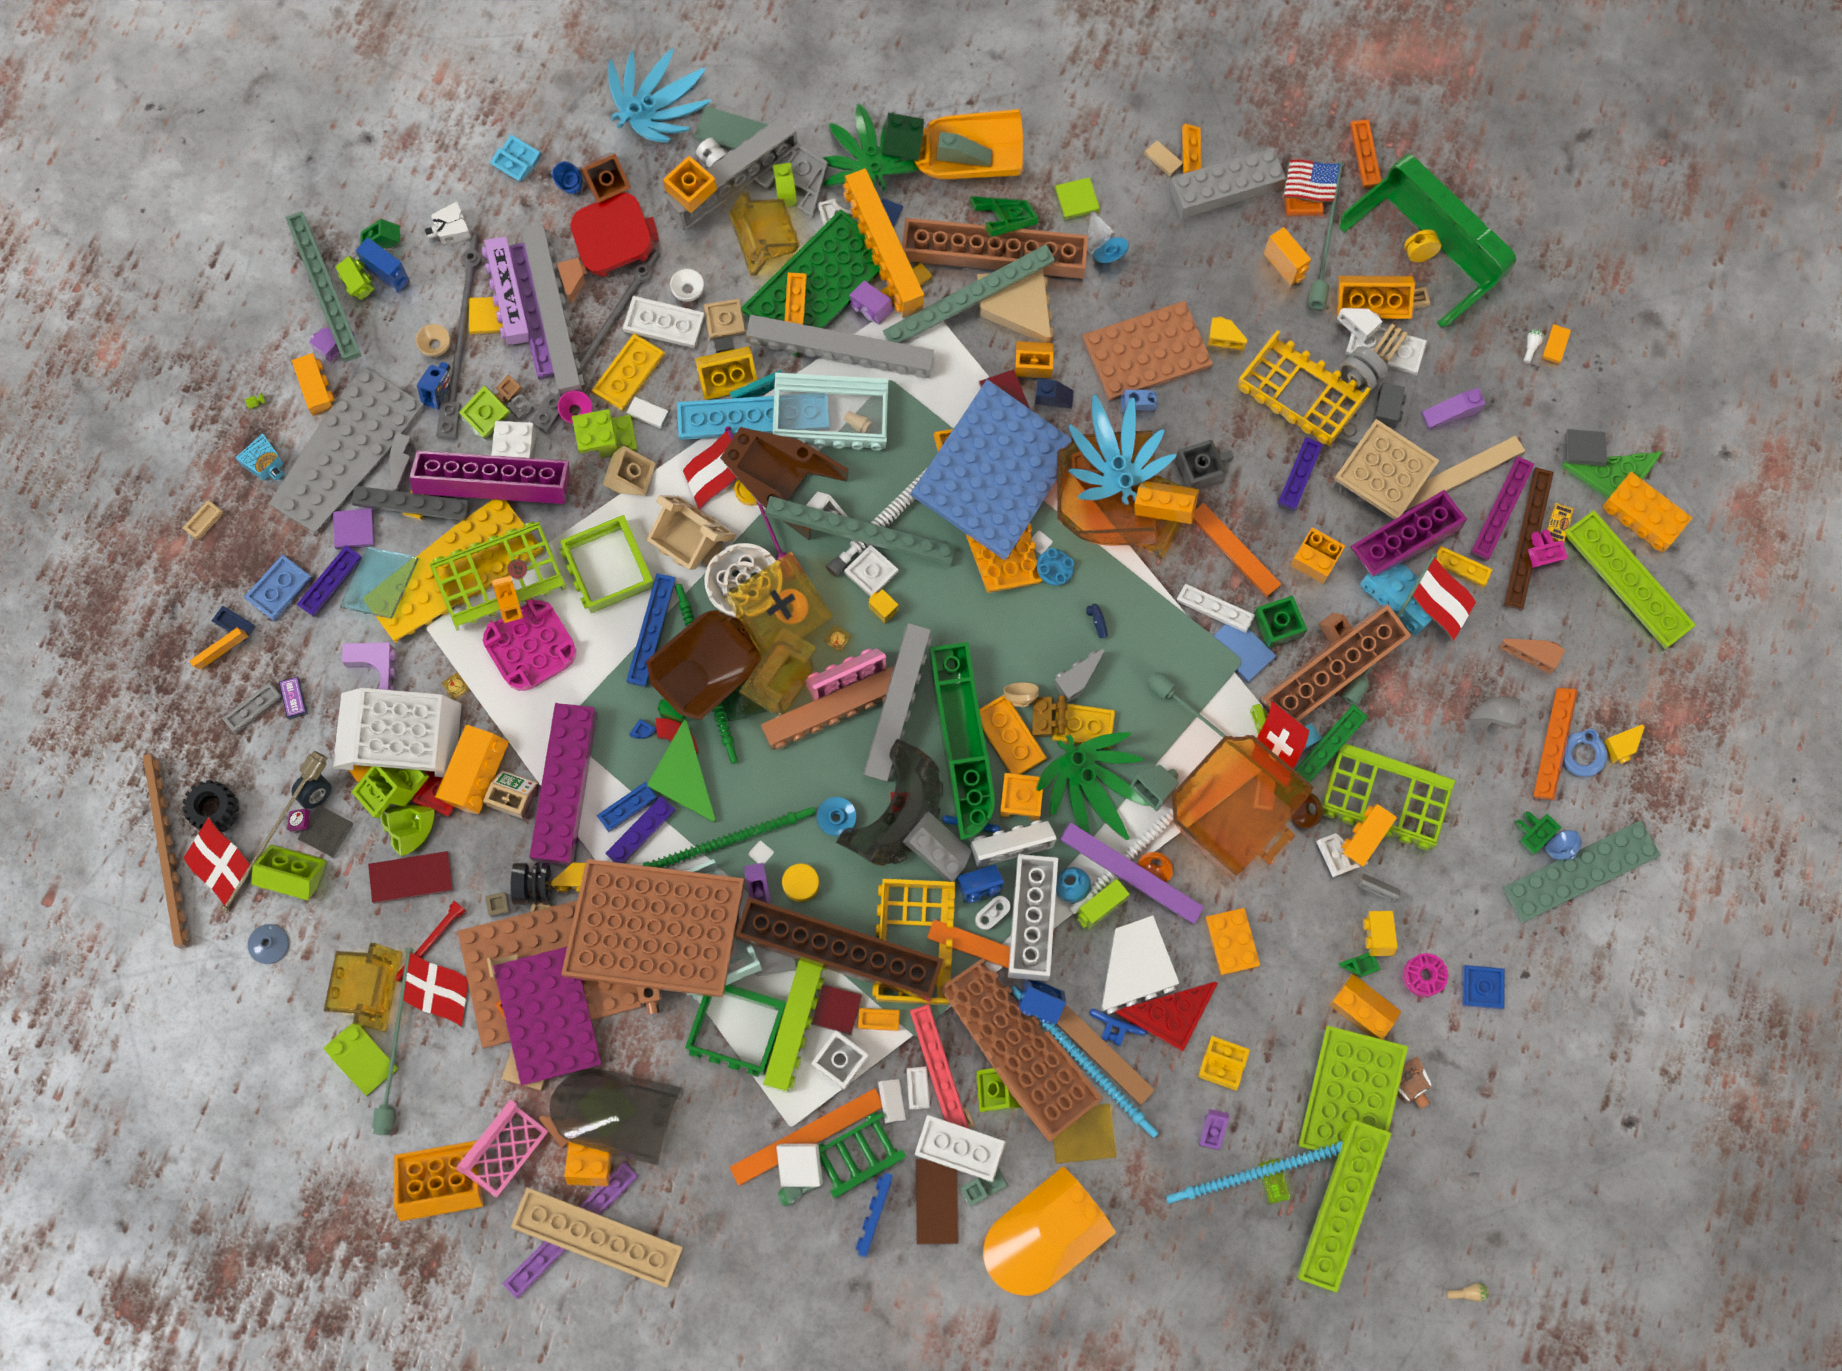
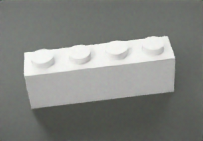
[971,820,1056,868]

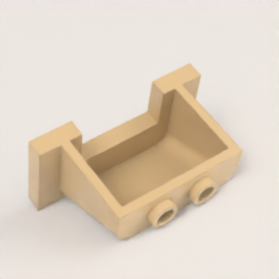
[646,495,736,570]

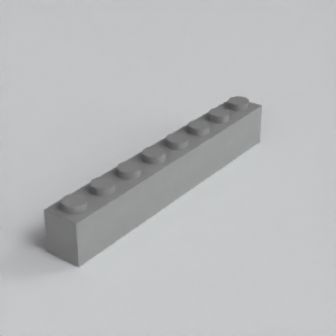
[863,623,932,782]

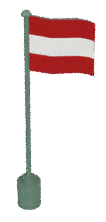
[1341,553,1476,706]

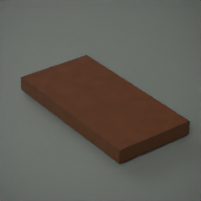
[916,1159,958,1244]

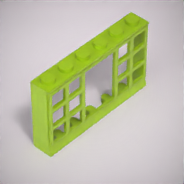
[429,521,566,631]
[1321,743,1455,851]

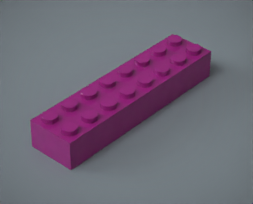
[410,450,571,504]
[529,703,598,866]

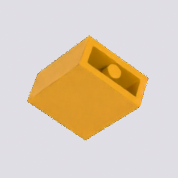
[1263,227,1311,286]

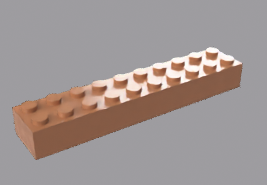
[902,218,1088,279]

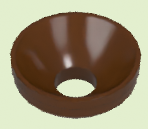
[1290,792,1323,828]

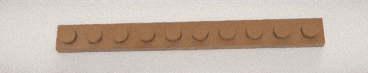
[143,754,190,949]

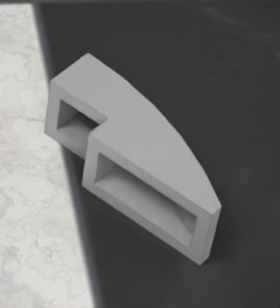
[389,432,414,492]

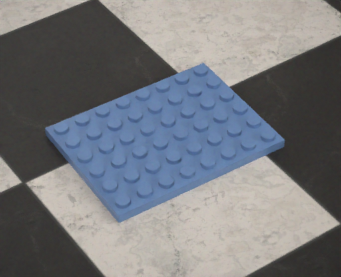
[909,379,1077,560]

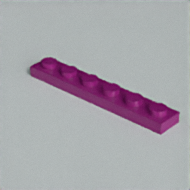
[1471,456,1535,560]

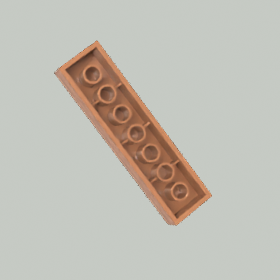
[1259,604,1411,721]

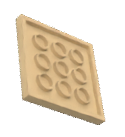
[1334,419,1439,520]

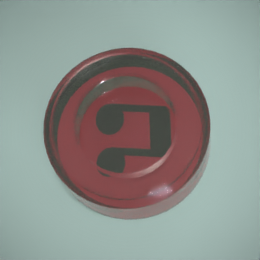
[507,559,528,580]

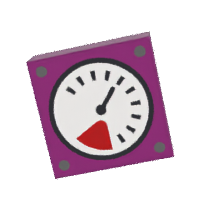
[287,808,310,832]

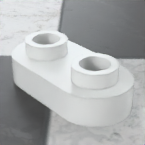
[975,896,1010,930]

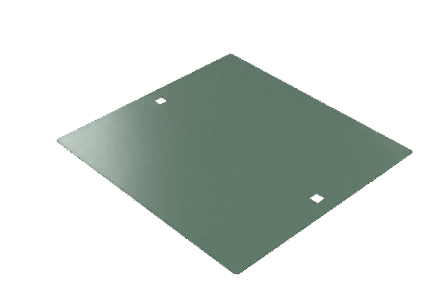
[580,380,1241,1037]

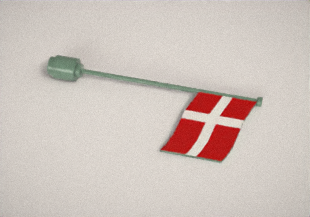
[372,948,468,1135]

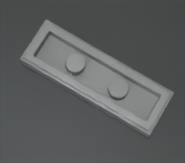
[222,682,282,734]

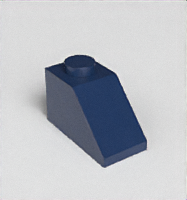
[1035,378,1074,409]

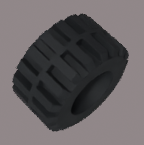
[182,780,239,831]

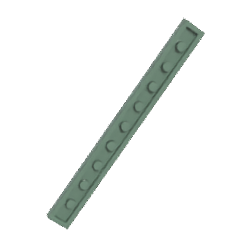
[285,211,362,363]
[883,245,1055,343]
[765,496,955,566]

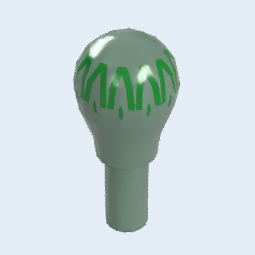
[777,1187,816,1206]

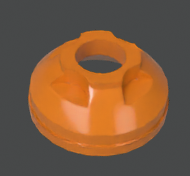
[1137,852,1173,882]

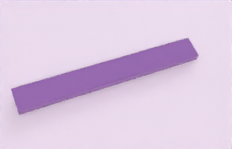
[508,242,555,380]
[1059,822,1204,924]
[502,1161,639,1299]

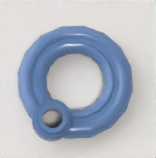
[1563,729,1608,777]

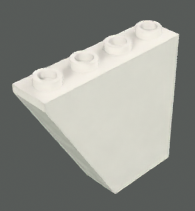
[1101,916,1179,1014]

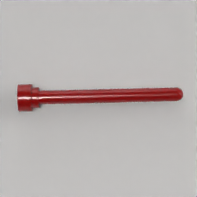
[395,901,466,982]

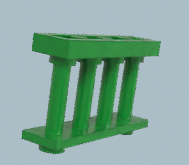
[818,1112,906,1200]

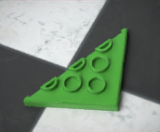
[1561,451,1663,499]
[647,720,715,823]

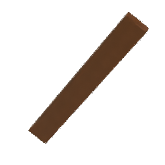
[1503,467,1554,611]

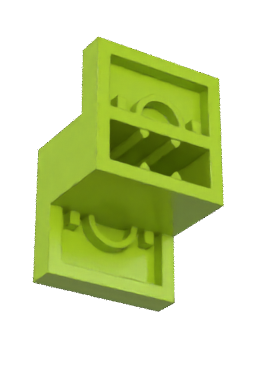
[572,409,638,459]
[352,766,429,819]

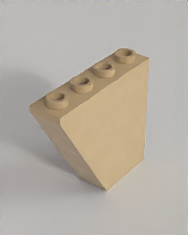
[977,270,1054,343]

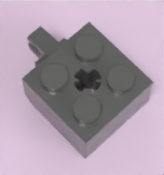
[1175,440,1234,489]

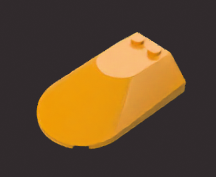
[914,109,1024,179]
[983,1166,1116,1296]

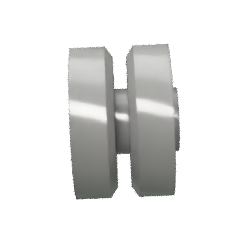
[1339,346,1388,393]

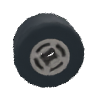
[291,774,331,809]

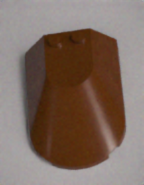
[646,610,761,720]

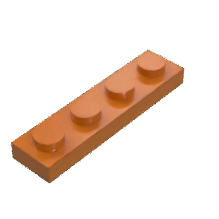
[1350,120,1381,189]

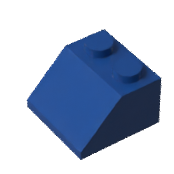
[1018,979,1066,1024]

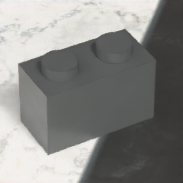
[1373,382,1407,428]

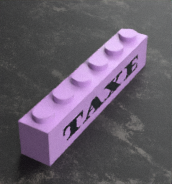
[482,237,529,345]

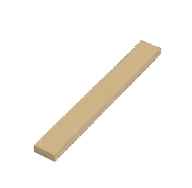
[1403,436,1525,513]

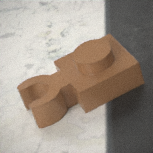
[494,374,523,404]

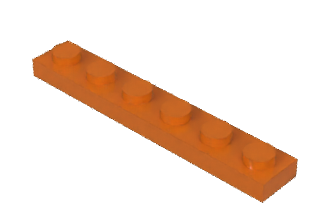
[1533,688,1578,801]

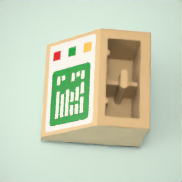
[483,770,539,820]

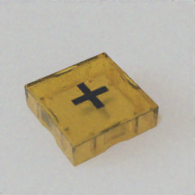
[723,552,834,661]

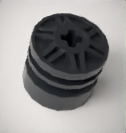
[510,863,553,905]

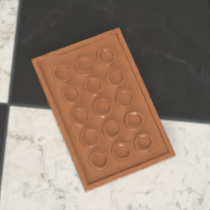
[1082,301,1213,401]

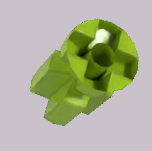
[245,393,266,409]

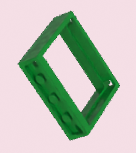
[685,984,786,1077]

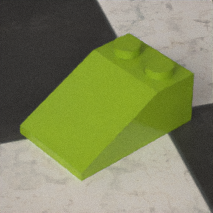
[323,1020,399,1096]

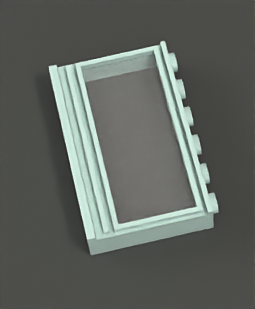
[773,373,888,451]

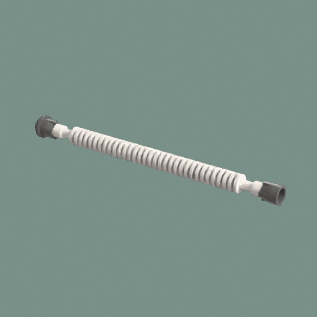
[826,468,927,577]

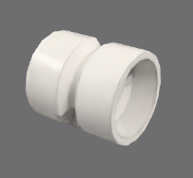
[696,138,727,168]

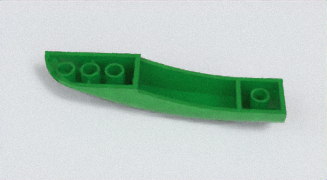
[929,642,995,840]

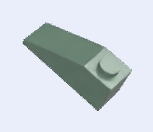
[936,132,992,167]

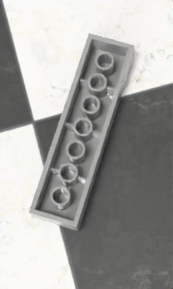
[667,116,798,231]

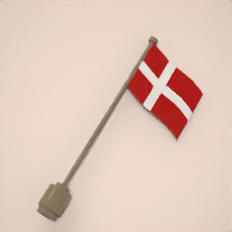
[183,751,328,912]

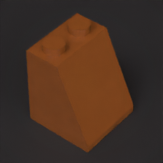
[578,152,631,203]

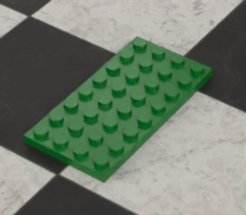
[741,209,880,358]

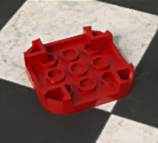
[570,192,654,277]

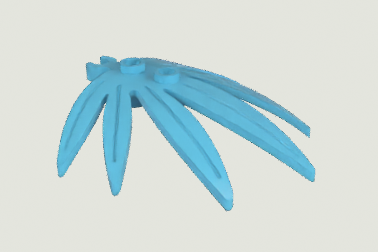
[608,48,711,143]
[1068,394,1176,505]

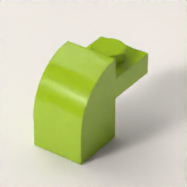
[773,162,797,208]

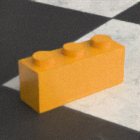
[291,353,335,416]
[1341,804,1397,867]

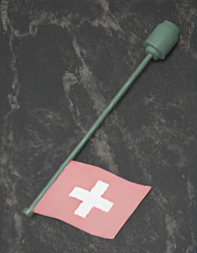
[1147,671,1310,793]

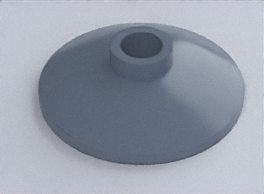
[248,924,289,964]

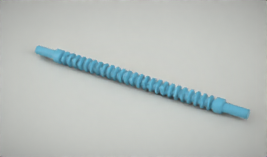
[1011,985,1159,1138]
[1166,1141,1343,1204]

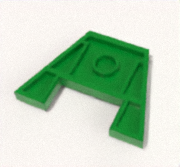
[970,196,1038,237]

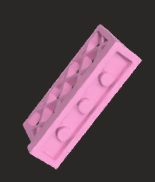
[456,1099,548,1198]

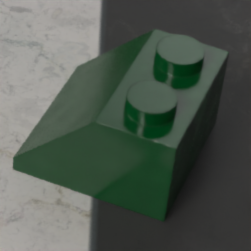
[882,112,924,162]

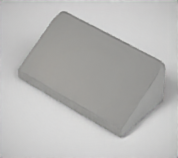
[1358,874,1400,903]

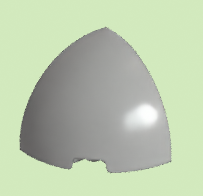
[1467,696,1520,729]

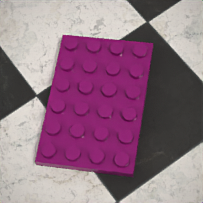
[493,947,602,1086]

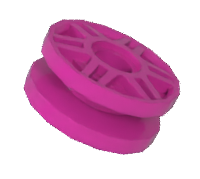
[1402,953,1449,997]

